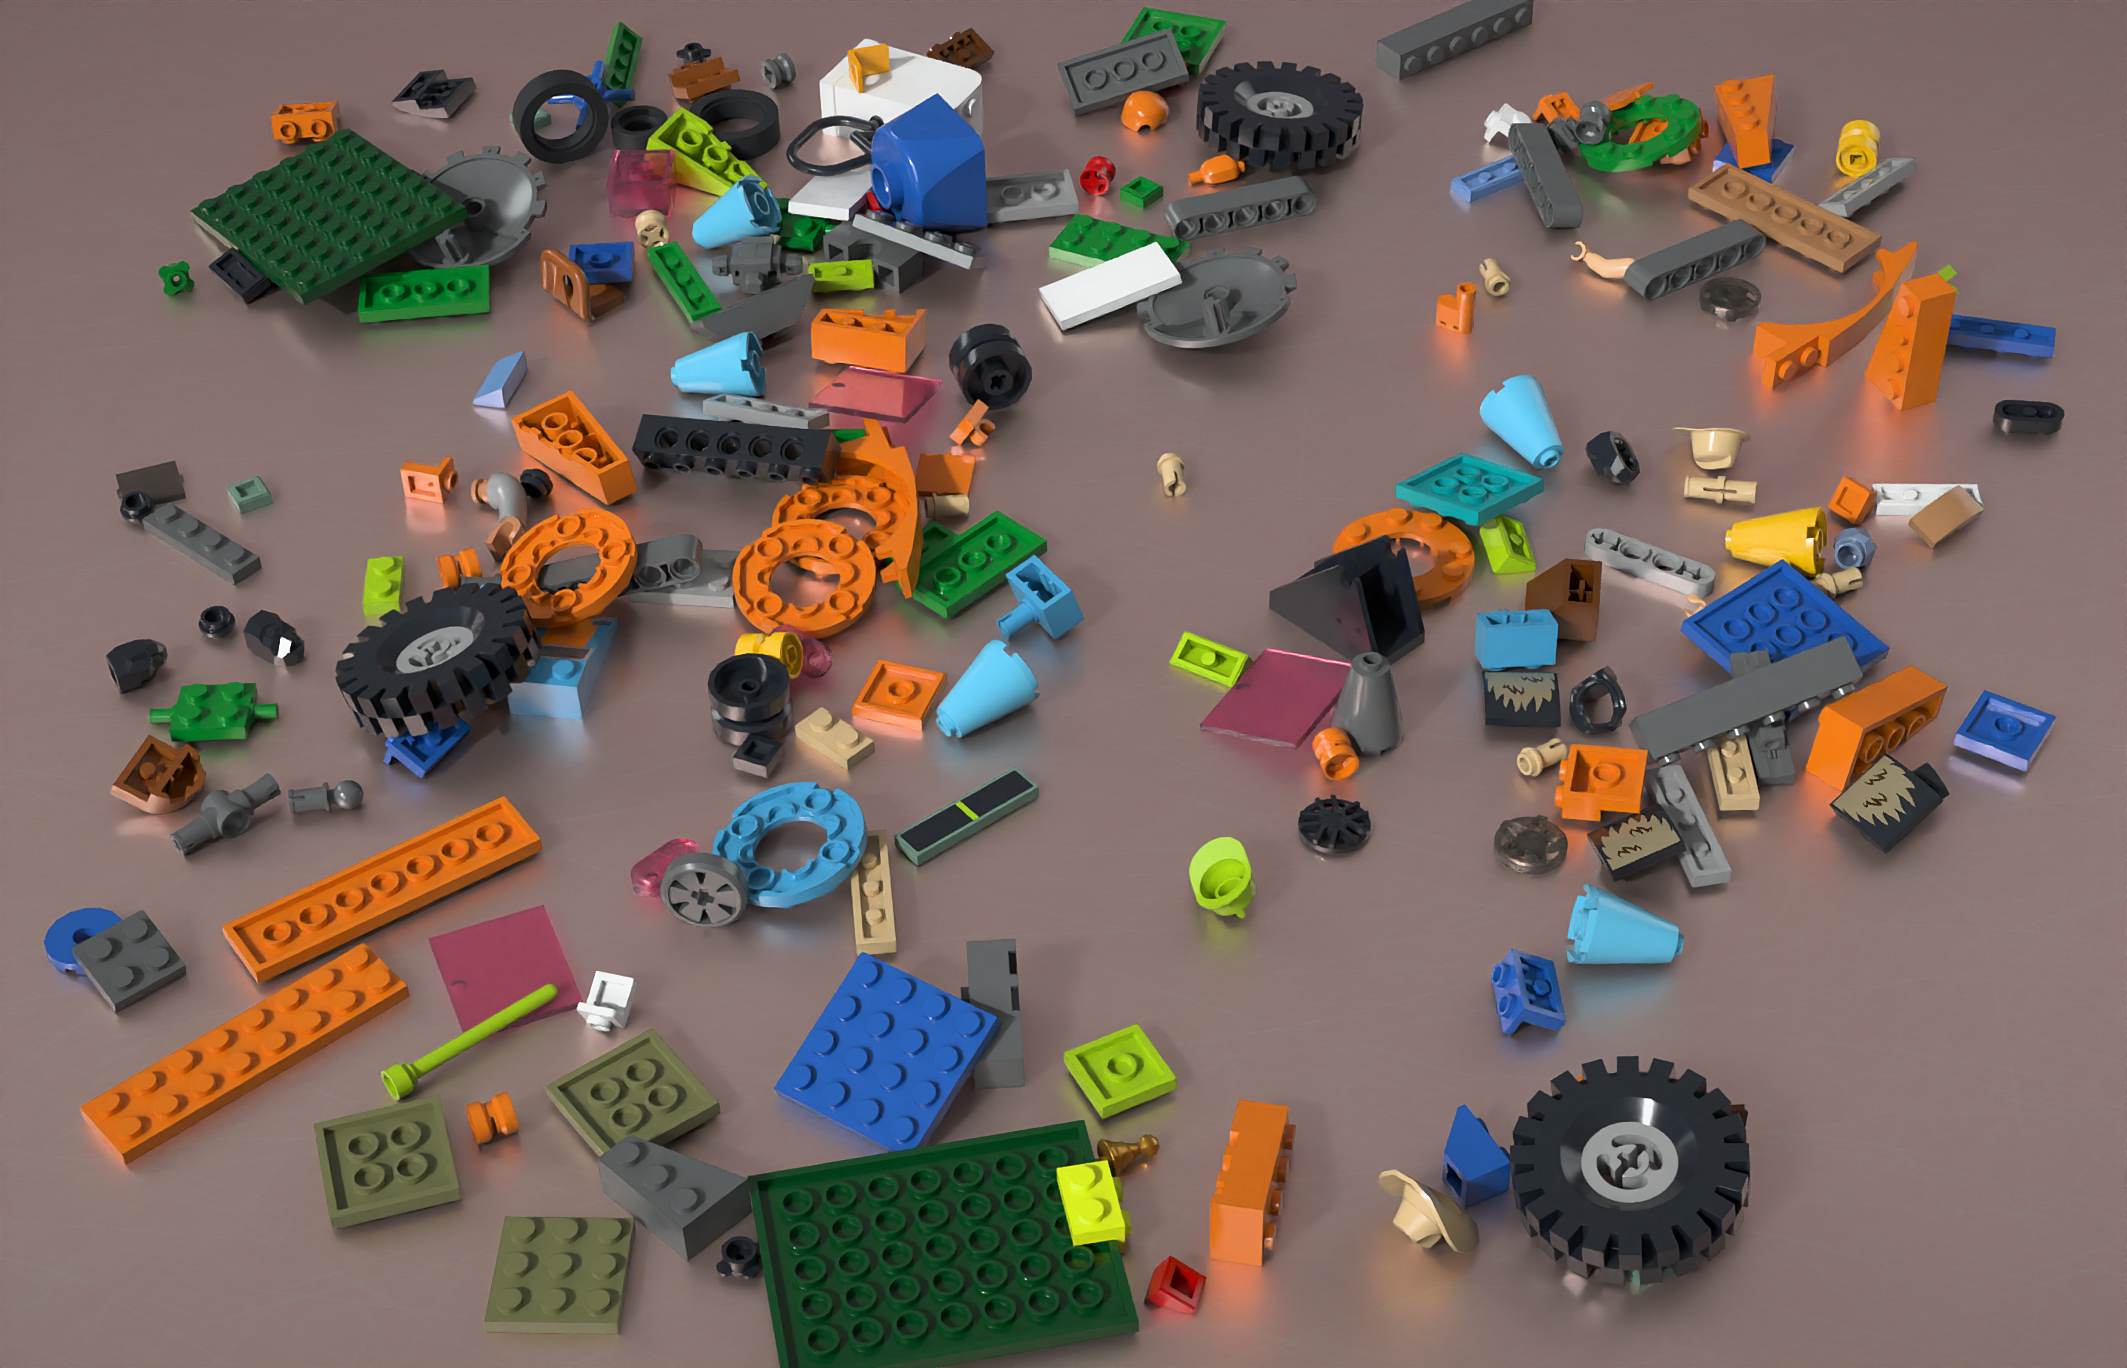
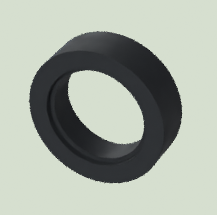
[512,70,609,164]
[689,89,780,161]

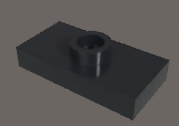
[208,247,271,304]

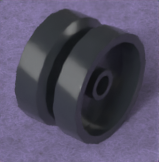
[949,323,1032,411]
[707,653,794,746]

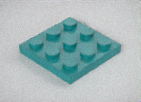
[1395,452,1544,526]

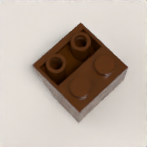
[1524,558,1602,642]

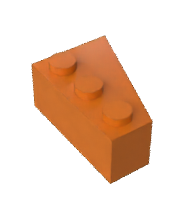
[811,309,927,374]

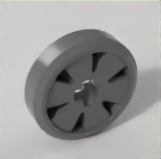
[660,852,749,927]

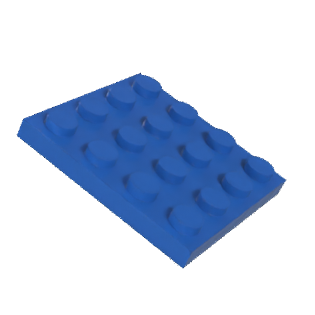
[1680,559,1890,723]
[774,952,1001,1152]

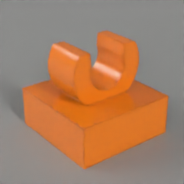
[950,399,995,447]
[1827,476,1877,525]

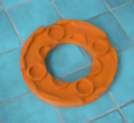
[772,475,909,576]
[1332,507,1475,611]
[500,508,638,628]
[732,519,877,640]

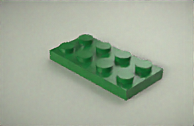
[1049,214,1190,268]
[358,265,491,323]
[897,511,1047,619]

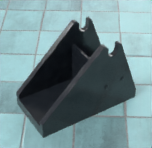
[1269,535,1425,666]

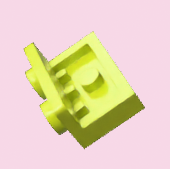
[1057,1160,1132,1253]

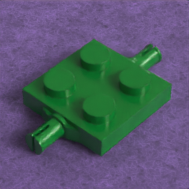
[764,198,836,251]
[149,682,279,742]

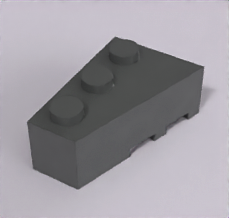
[961,939,1025,1089]

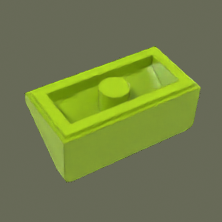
[1480,514,1537,574]
[1169,631,1254,689]

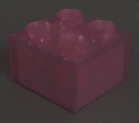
[606,150,678,218]

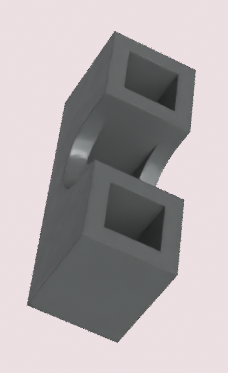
[823,220,923,294]

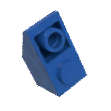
[1442,1104,1511,1209]

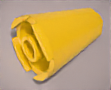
[1725,506,1827,578]

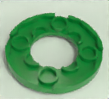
[1578,94,1702,172]

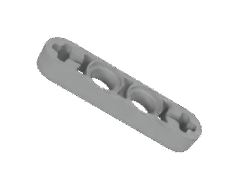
[1584,528,1716,598]

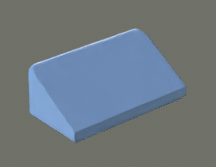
[473,351,528,409]

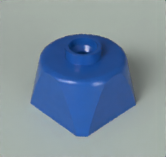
[870,93,988,233]

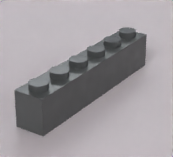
[1376,0,1534,81]
[1629,635,1863,767]

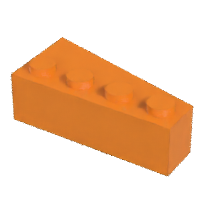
[1714,74,1778,169]
[1865,273,1957,411]
[511,390,638,505]
[1805,665,1948,792]
[1210,1099,1296,1267]

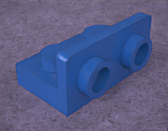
[383,717,472,779]
[1491,948,1566,1035]

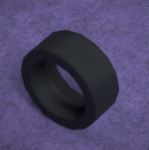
[611,105,668,156]

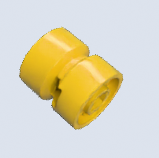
[1836,120,1881,177]
[735,631,804,679]

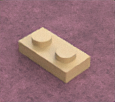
[795,707,875,771]

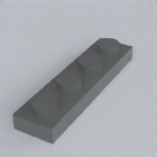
[142,502,262,585]

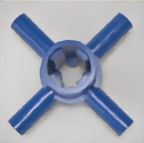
[547,61,635,130]

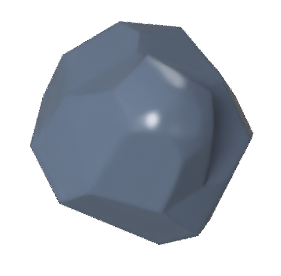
[1833,527,1877,570]

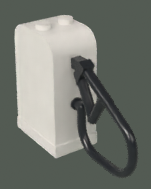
[786,38,984,176]

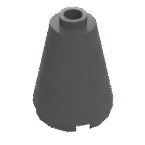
[1330,651,1405,757]

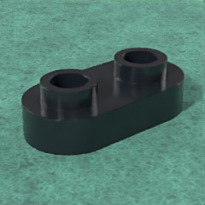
[1993,400,2065,435]

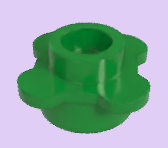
[158,261,195,296]

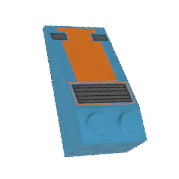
[507,616,618,720]

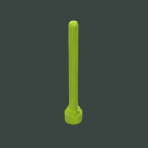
[381,984,558,1100]

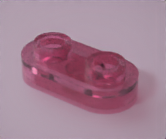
[769,624,833,678]
[631,838,700,897]

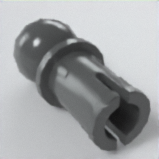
[288,780,364,814]

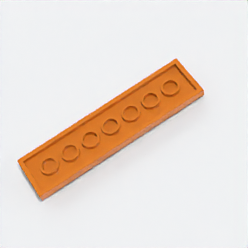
[222,796,543,984]
[80,943,410,1165]

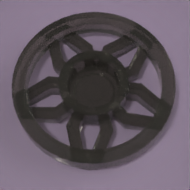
[1699,277,1761,322]
[1494,815,1568,874]

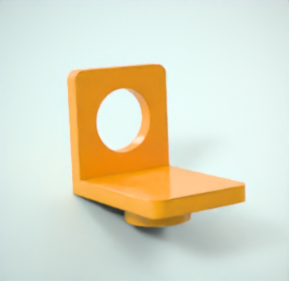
[848,43,890,93]

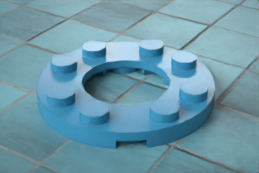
[712,782,868,909]

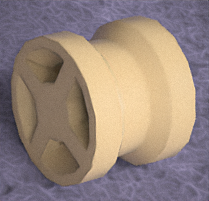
[635,210,669,249]

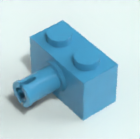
[995,555,1084,640]
[1474,609,1558,671]

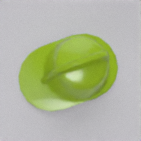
[1189,837,1257,919]

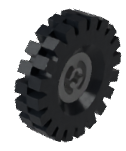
[1196,61,1364,170]
[335,582,542,738]
[1510,1056,1751,1285]

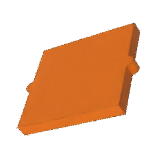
[1601,81,1654,111]
[915,453,976,498]

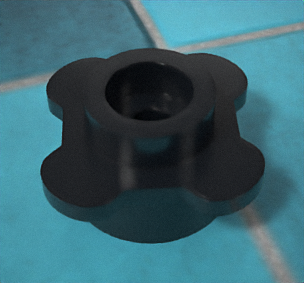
[676,43,711,65]
[716,1236,761,1279]

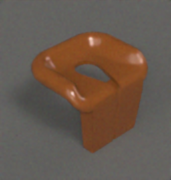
[540,248,625,323]

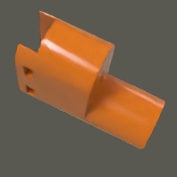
[1436,283,1476,334]

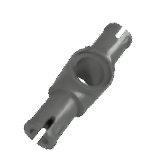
[170,773,281,855]

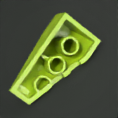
[642,107,768,196]

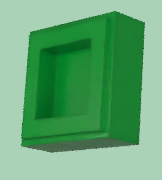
[1120,176,1163,209]

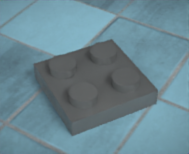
[72,909,186,1013]

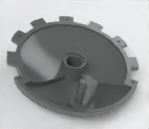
[407,146,548,269]
[1137,247,1297,348]

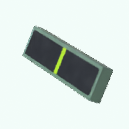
[894,767,1039,866]

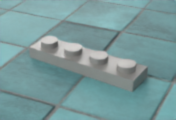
[1818,158,1918,219]
[703,393,830,430]
[1644,765,1732,888]

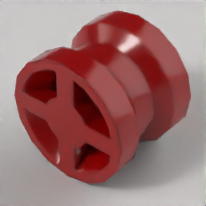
[1080,156,1116,196]

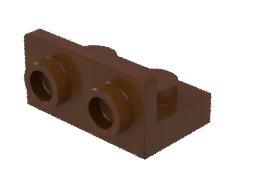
[926,28,994,70]

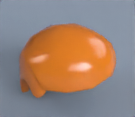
[1121,91,1170,131]

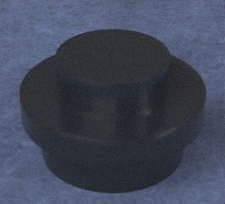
[520,468,554,500]
[120,491,156,523]
[199,606,236,638]

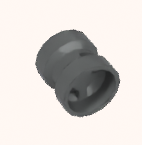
[1573,101,1612,145]

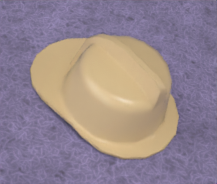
[1673,427,1750,470]

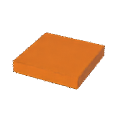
[852,659,948,731]

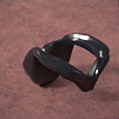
[1569,666,1627,734]

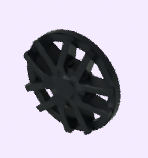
[1298,795,1371,854]

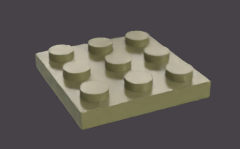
[546,1028,721,1157]
[314,1095,462,1230]
[484,1216,636,1334]

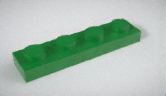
[602,21,643,109]
[647,241,722,322]

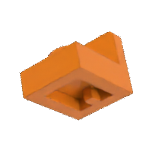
[1532,91,1581,123]
[400,456,458,503]

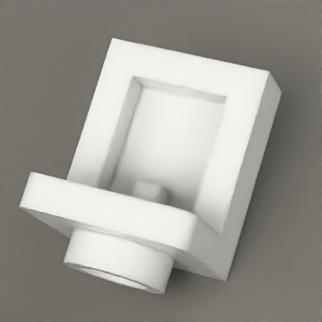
[1484,103,1534,142]
[576,971,638,1031]

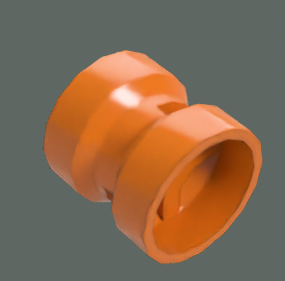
[437,547,482,589]
[1312,727,1359,781]
[465,1091,519,1145]

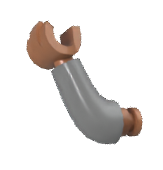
[471,472,528,560]

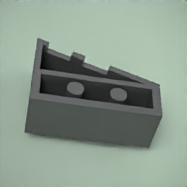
[597,1135,752,1262]

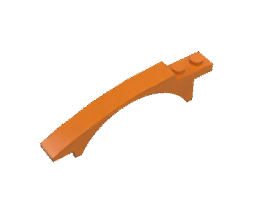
[1753,241,1919,389]
[836,415,923,599]

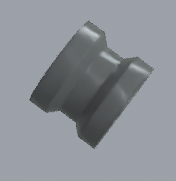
[760,53,796,89]

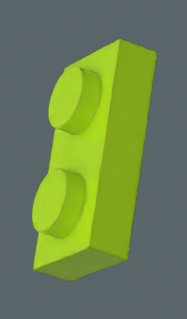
[808,259,874,293]
[362,556,406,615]

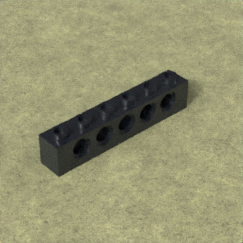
[632,414,842,486]

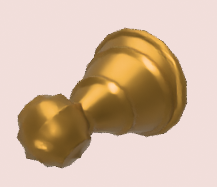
[1095,1134,1160,1177]

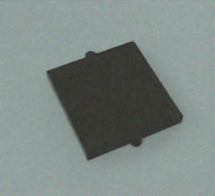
[116,460,186,505]

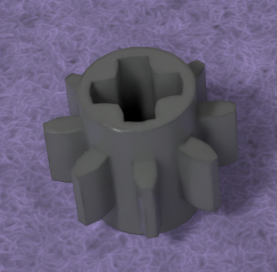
[1546,115,1580,153]

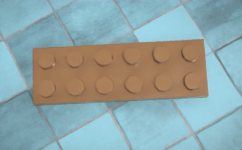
[1688,163,1882,273]

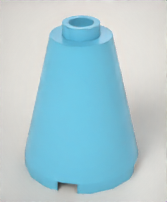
[692,174,782,249]
[671,331,766,397]
[1479,375,1564,469]
[936,639,1040,738]
[1567,884,1684,965]

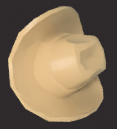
[1378,1170,1479,1253]

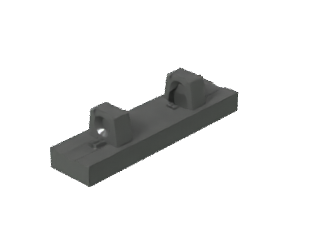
[1729,650,1796,786]

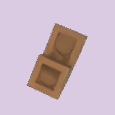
[1908,485,1984,549]

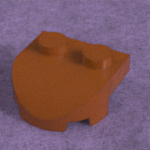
[667,57,741,103]
[110,735,206,814]

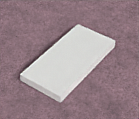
[788,165,875,221]
[1039,242,1182,330]

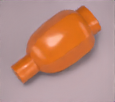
[1188,153,1245,185]

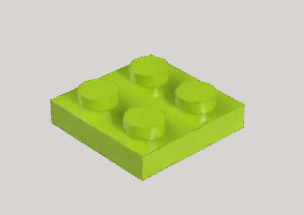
[1064,1023,1177,1119]

